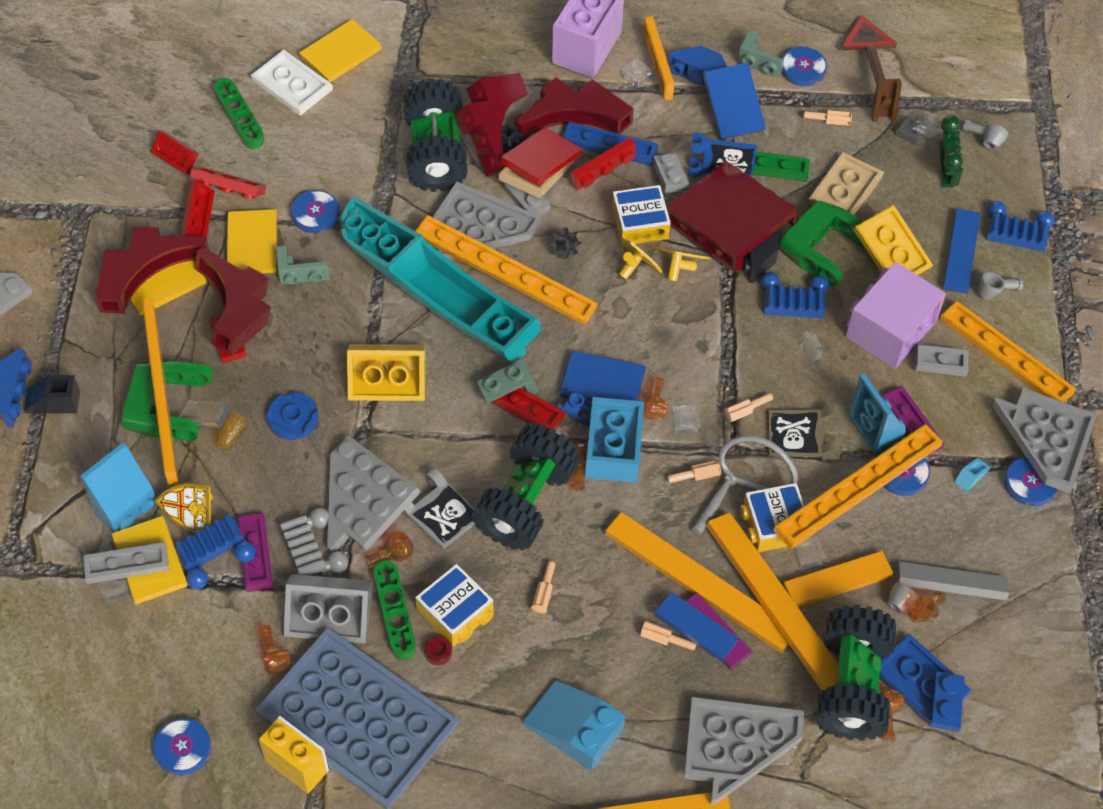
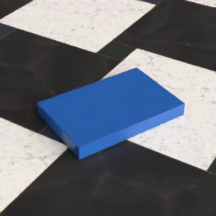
[703,63,766,140]
[560,351,646,402]
[879,634,971,728]

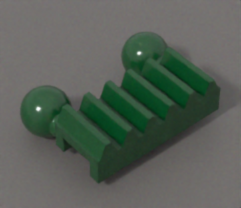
[939,115,963,188]

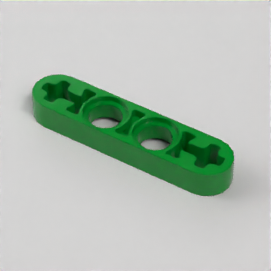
[214,78,264,149]
[374,560,416,660]

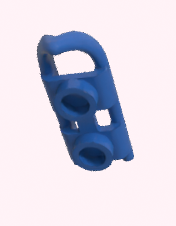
[557,389,592,428]

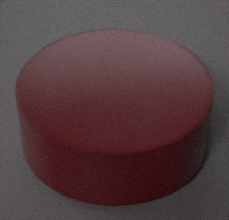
[424,636,452,666]

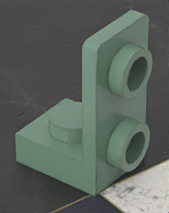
[738,29,784,78]
[276,246,330,285]
[477,359,539,403]

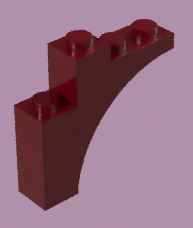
[454,73,528,177]
[515,77,634,140]
[95,226,210,314]
[195,247,271,356]

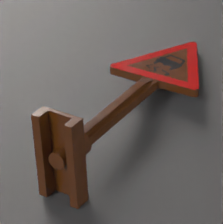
[843,16,902,122]

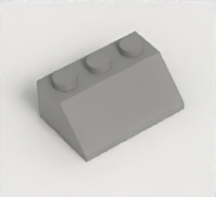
[284,574,373,643]

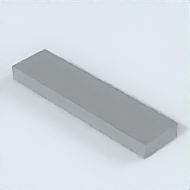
[898,562,1009,600]

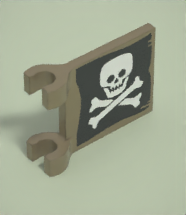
[769,406,840,460]

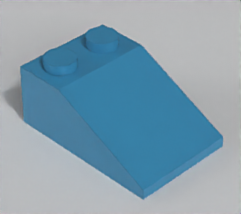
[848,373,906,456]
[585,397,644,483]
[80,443,156,533]
[523,681,626,772]

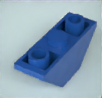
[668,46,727,87]
[0,349,32,428]

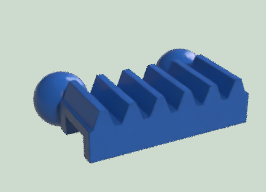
[987,201,1054,252]
[760,272,829,319]
[175,514,256,589]

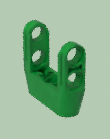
[780,200,865,287]
[122,360,214,441]

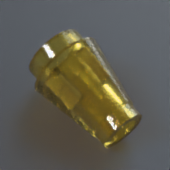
[214,412,248,452]

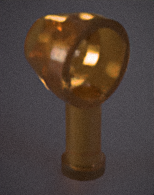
[643,377,669,420]
[572,442,588,491]
[364,532,414,569]
[907,591,946,623]
[258,626,290,675]
[879,687,904,741]

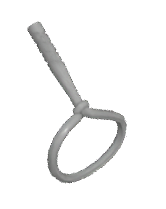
[692,435,798,535]

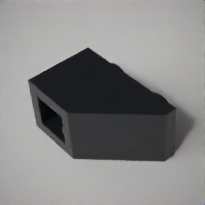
[744,231,779,283]
[24,375,80,413]

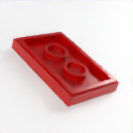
[501,127,582,186]

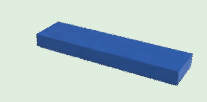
[563,122,658,166]
[943,208,981,294]

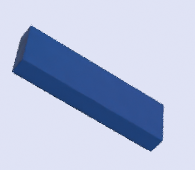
[655,592,739,662]

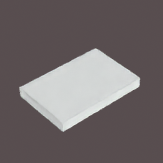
[251,49,333,116]

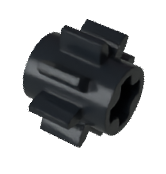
[501,124,523,153]
[549,228,582,259]

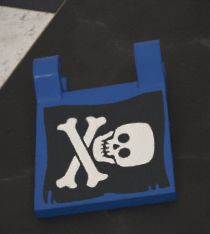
[688,132,757,178]

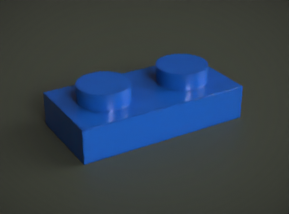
[930,671,965,732]

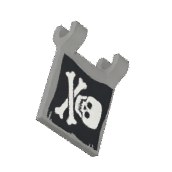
[401,468,476,550]

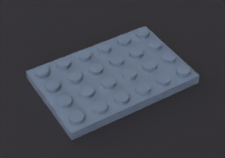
[255,627,459,809]

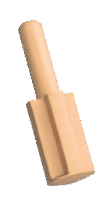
[803,110,852,126]
[724,393,773,423]
[667,460,721,483]
[531,561,555,614]
[640,621,697,650]

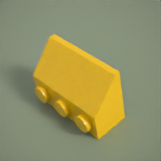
[347,344,426,401]

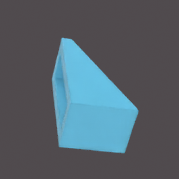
[954,458,991,492]

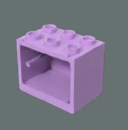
[552,0,624,78]
[846,262,946,369]

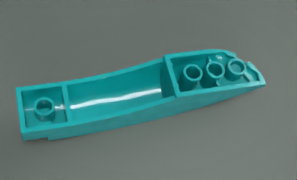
[341,196,541,361]

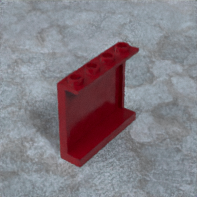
[666,161,797,272]

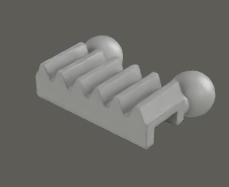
[280,508,349,576]

